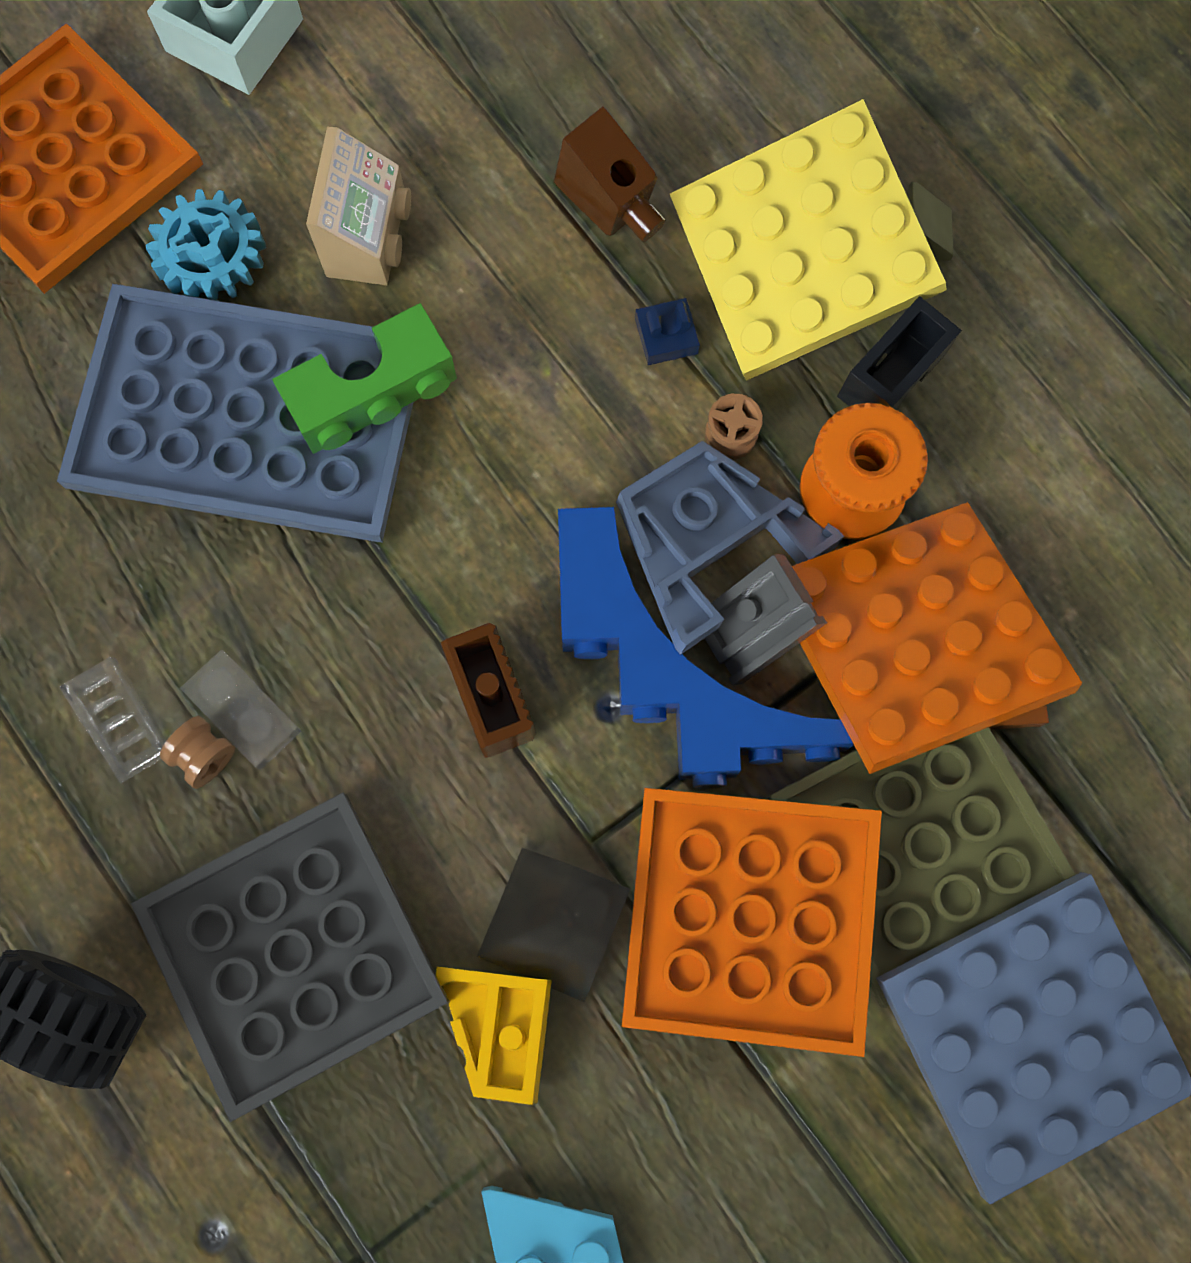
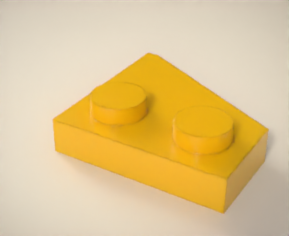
[436,967,552,1105]

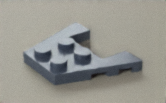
[616,441,844,655]

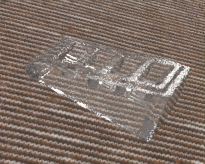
[59,657,166,783]

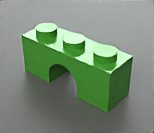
[272,303,457,454]

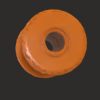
[800,403,928,539]

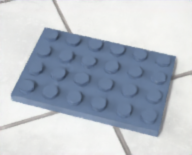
[57,284,413,543]

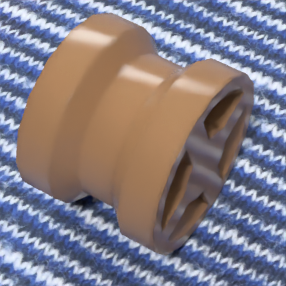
[705,393,763,460]
[160,716,235,789]

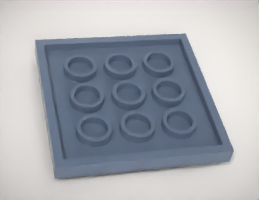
[876,872,1191,1204]

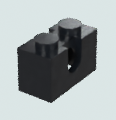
[837,296,962,410]

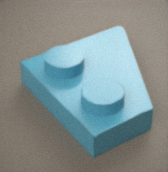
[481,1186,624,1263]

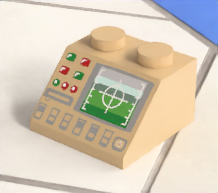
[306,126,411,285]

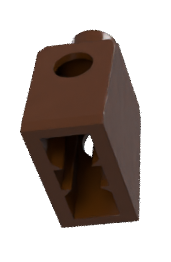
[554,106,666,243]

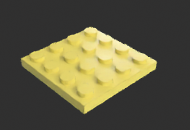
[670,99,947,381]

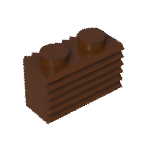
[441,623,536,758]

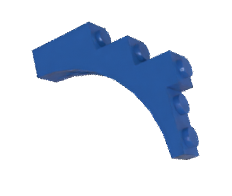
[558,507,854,789]

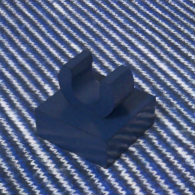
[635,298,700,365]

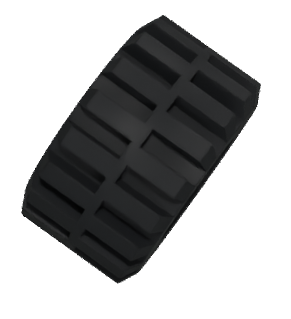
[0,950,146,1089]

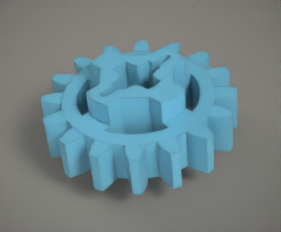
[146,189,266,301]

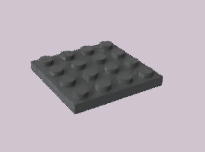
[131,792,450,1122]

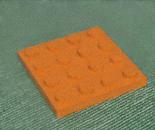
[0,23,203,294]
[792,502,1082,774]
[622,788,882,1057]

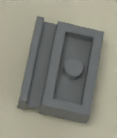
[705,554,827,686]

